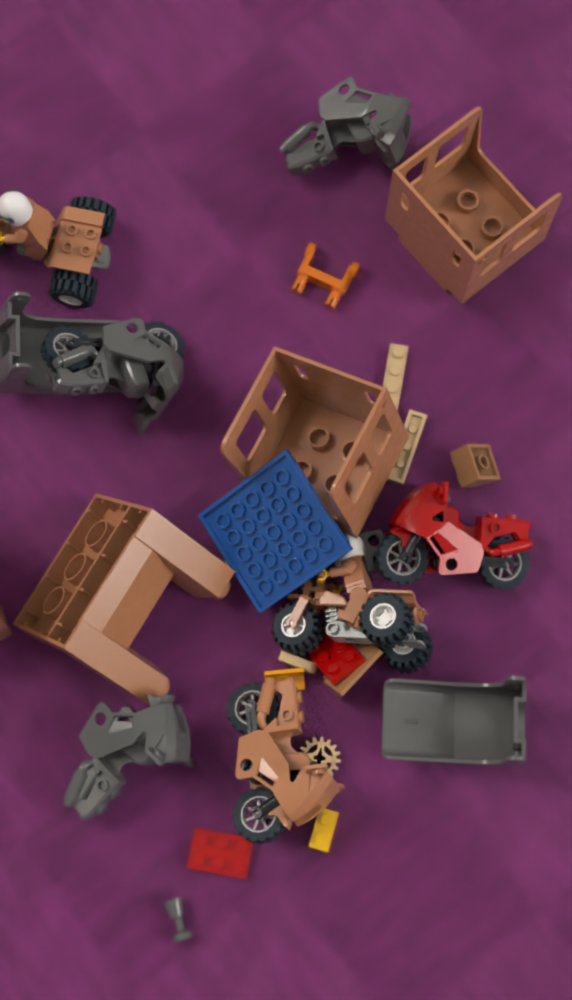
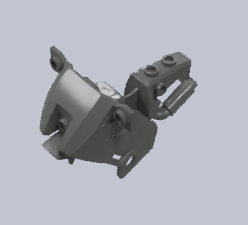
[279,77,412,176]
[63,694,197,821]

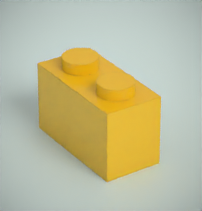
[308,809,339,853]

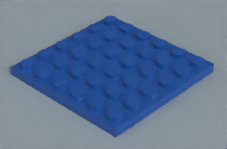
[198,449,353,614]

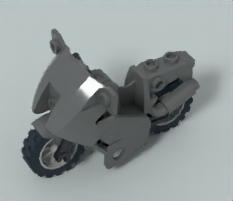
[40,318,185,435]

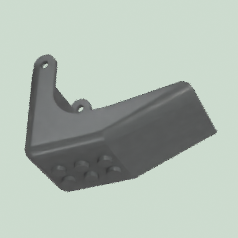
[0,292,122,396]
[381,676,527,767]

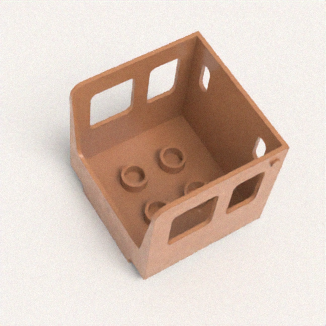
[385,106,563,305]
[220,346,409,538]

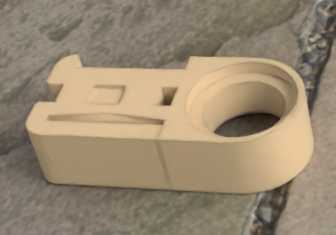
[278,650,317,675]

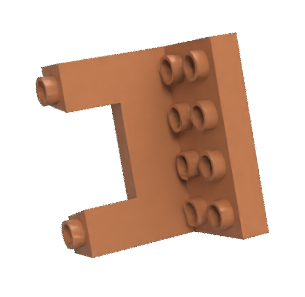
[13,493,235,706]

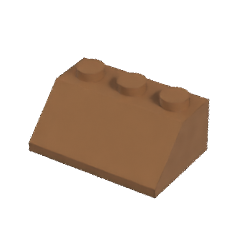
[322,643,383,700]

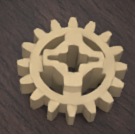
[300,737,341,776]

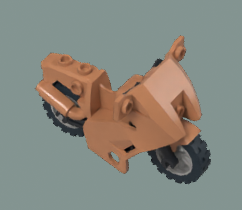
[226,677,345,845]

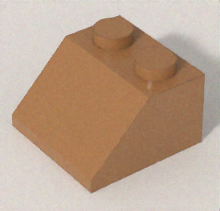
[450,444,501,488]

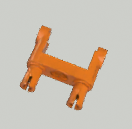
[290,242,361,310]

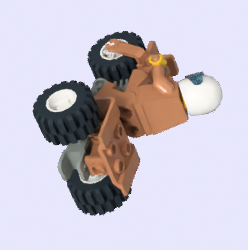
[0,190,117,309]
[270,533,433,674]

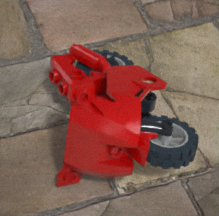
[375,481,533,589]

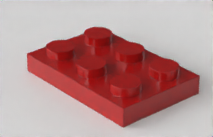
[306,630,365,686]
[187,827,253,879]

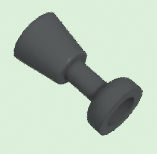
[162,896,194,943]

